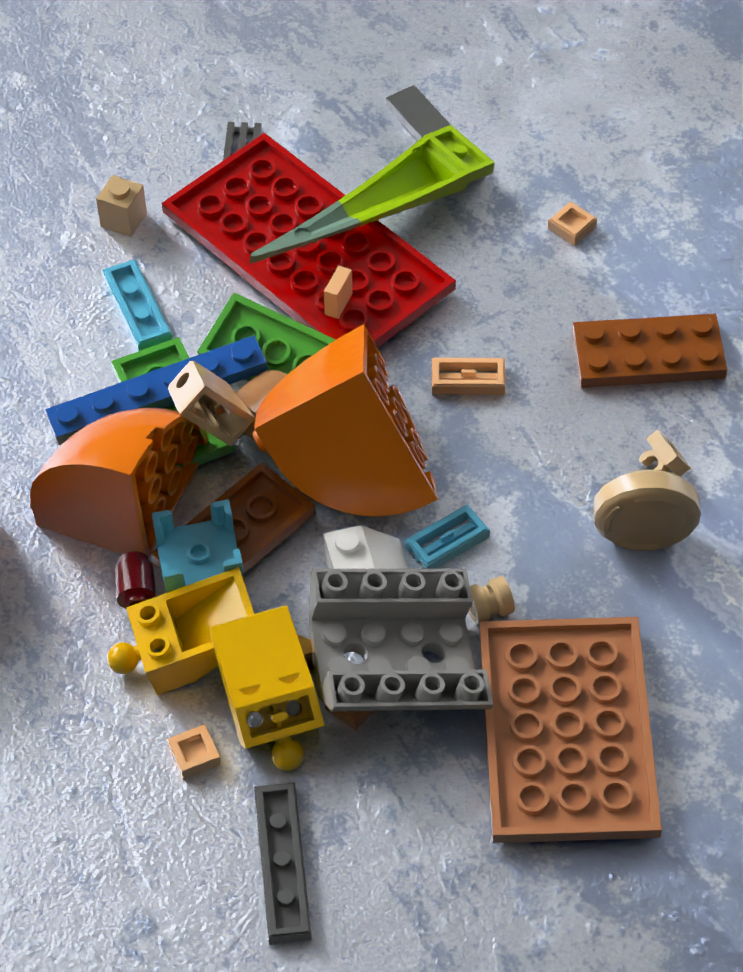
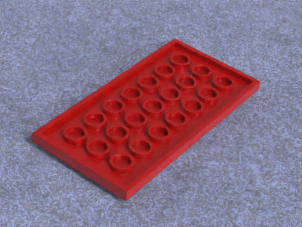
[161,132,456,348]

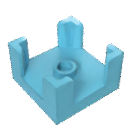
[152,499,245,593]

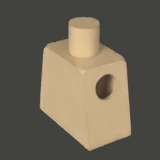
[168,361,255,446]

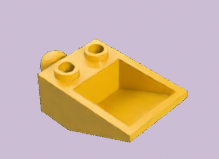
[107,567,255,695]
[208,605,325,771]

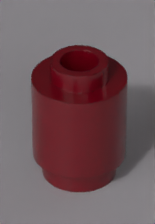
[115,551,156,609]

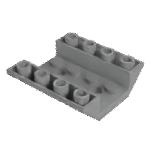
[308,569,493,711]

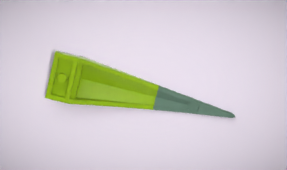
[250,125,495,263]

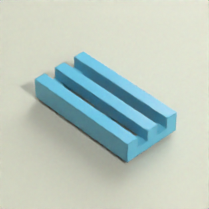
[405,504,490,569]

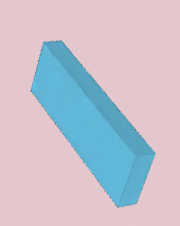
[102,259,172,351]

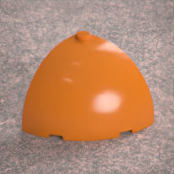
[252,325,438,516]
[30,408,208,558]

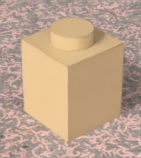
[96,175,147,237]

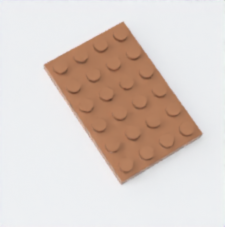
[479,617,662,843]

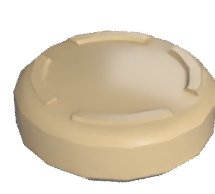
[593,470,701,550]

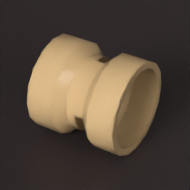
[469,576,515,625]

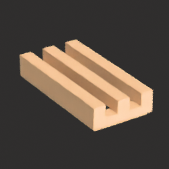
[432,358,505,395]

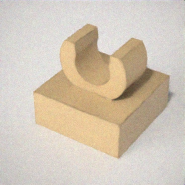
[639,429,691,477]

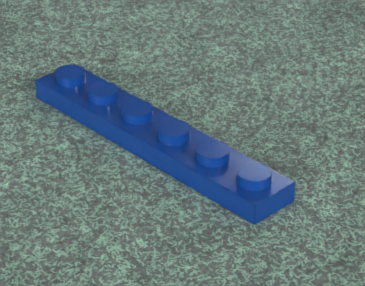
[45,335,268,445]

